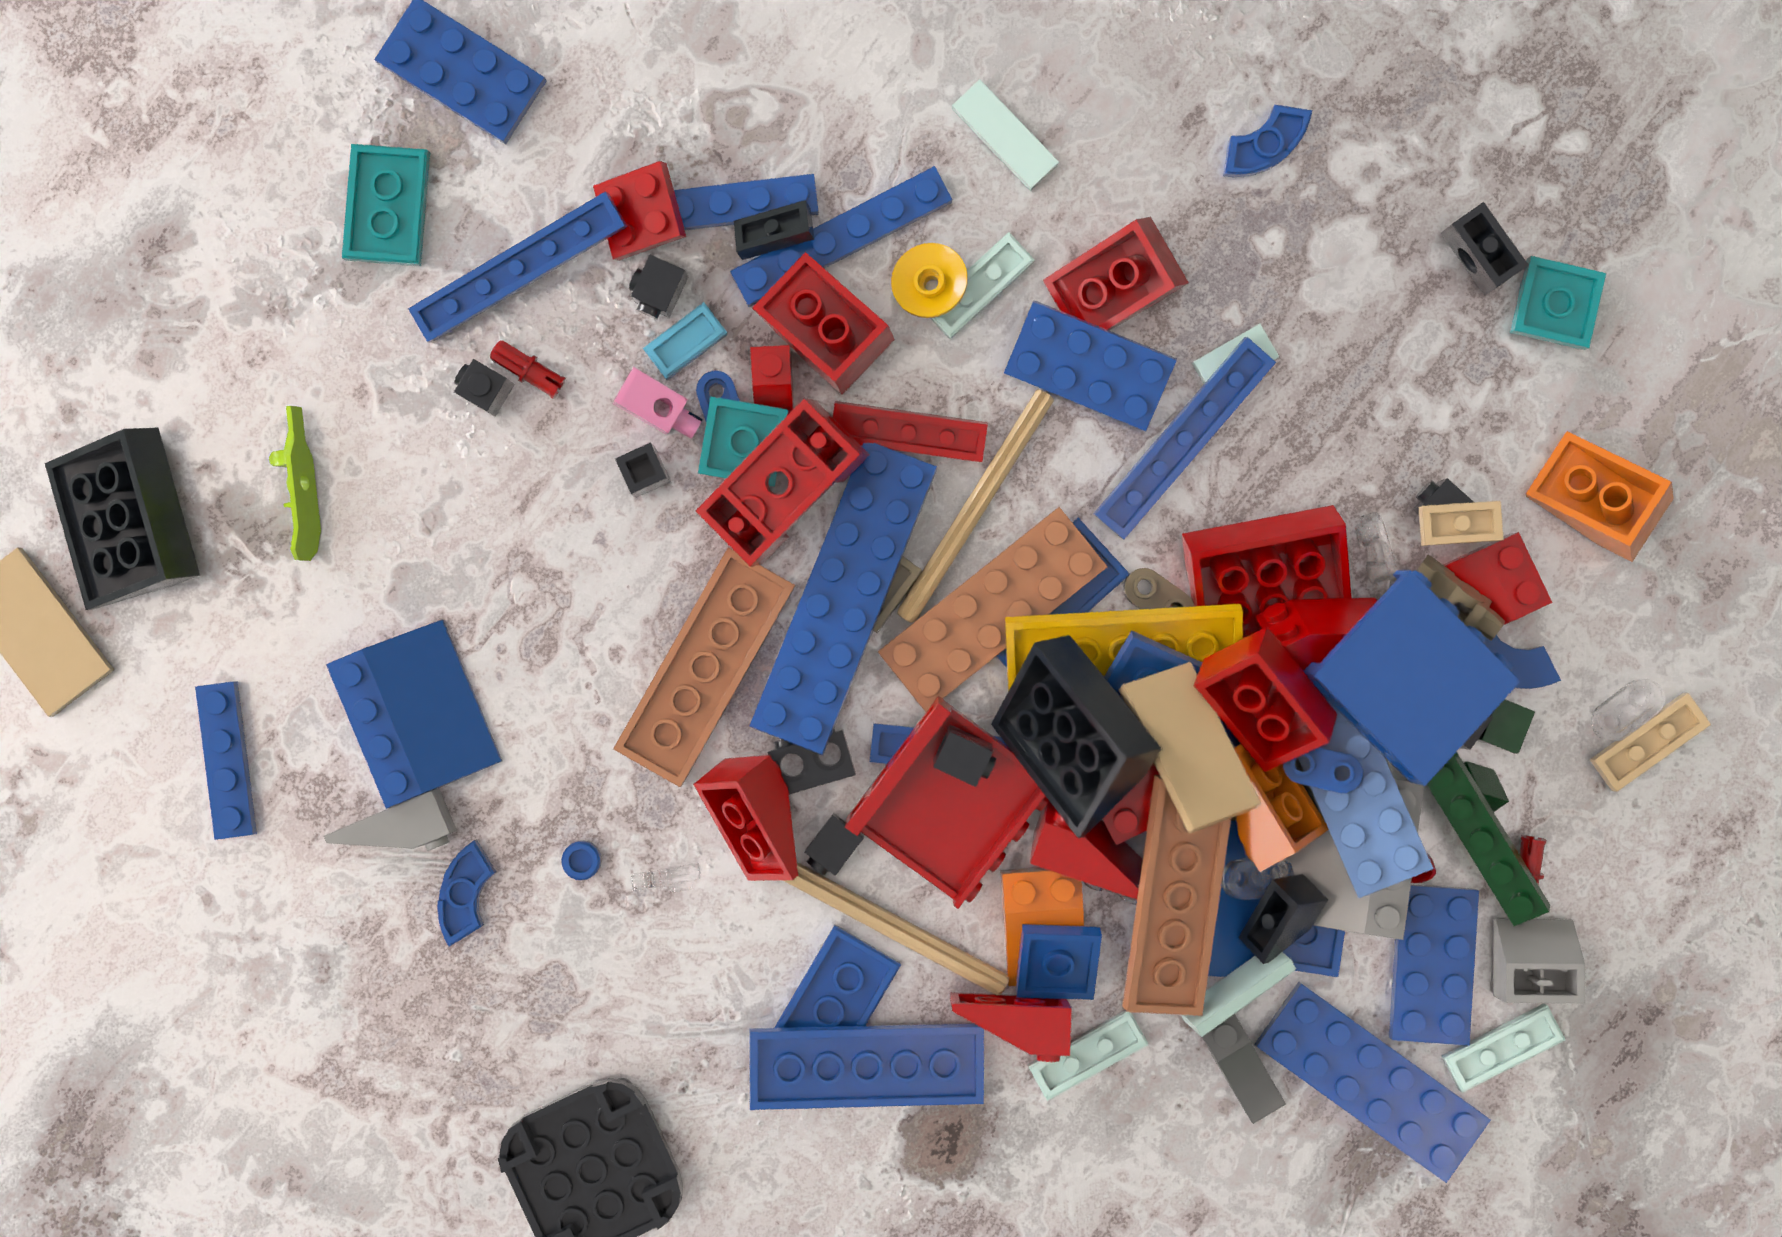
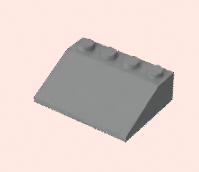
[1283,766,1424,940]

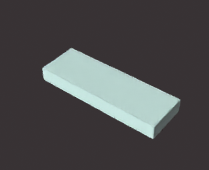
[952,79,1059,191]
[930,232,1035,339]
[1181,952,1296,1037]
[1442,1004,1565,1093]
[1028,1010,1149,1101]

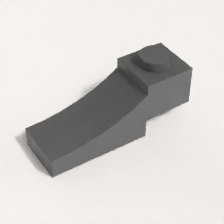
[1202,1014,1286,1124]

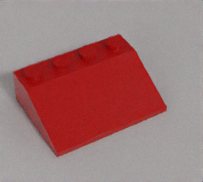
[1182,505,1352,639]

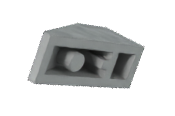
[324,788,457,851]

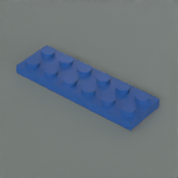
[1254,982,1491,1183]
[749,1024,984,1110]

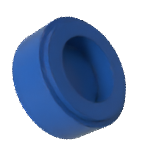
[561,841,602,880]

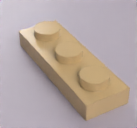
[1590,693,1711,792]

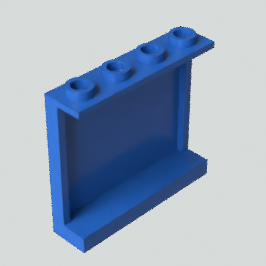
[1303,570,1521,786]

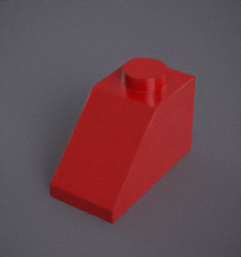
[750,345,794,415]

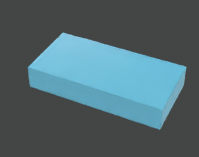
[643,302,728,380]

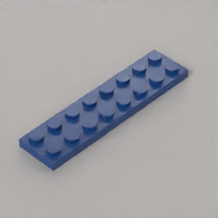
[749,443,937,756]

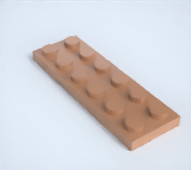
[878,507,1107,712]
[613,547,796,787]
[1122,775,1231,1016]

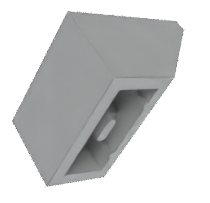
[1493,919,1585,1004]

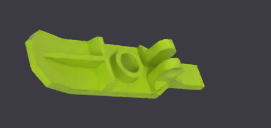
[269,406,321,561]

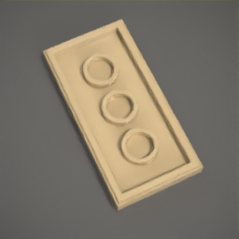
[0,547,114,717]
[1119,662,1262,833]

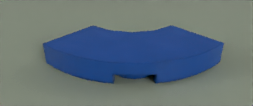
[1223,104,1312,177]
[1484,635,1561,689]
[437,839,497,947]

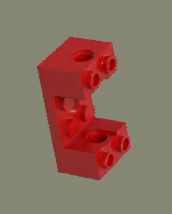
[695,398,870,567]

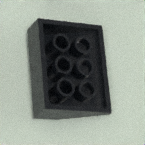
[44,427,200,611]
[991,635,1162,839]

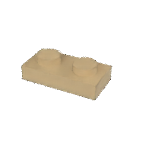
[1419,501,1504,546]

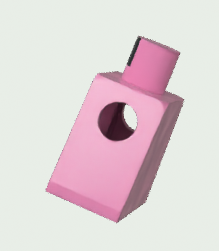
[612,367,703,439]

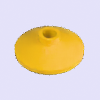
[891,243,968,318]

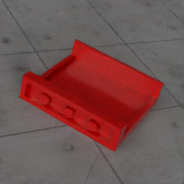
[845,696,1049,909]

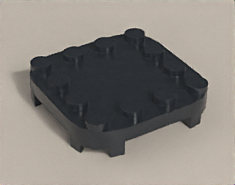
[498,1078,683,1237]

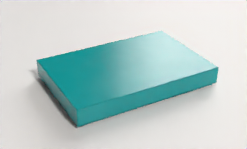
[342,144,430,266]

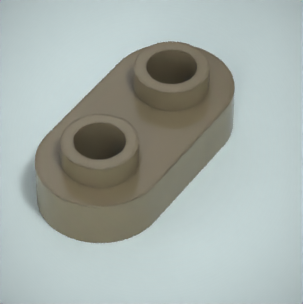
[1123,568,1194,610]

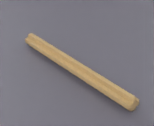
[897,389,1054,623]
[783,862,1009,995]

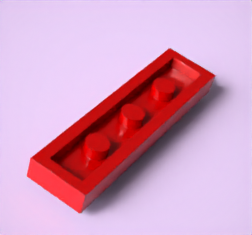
[833,401,988,462]

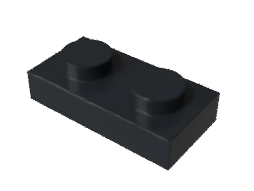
[734,200,814,260]

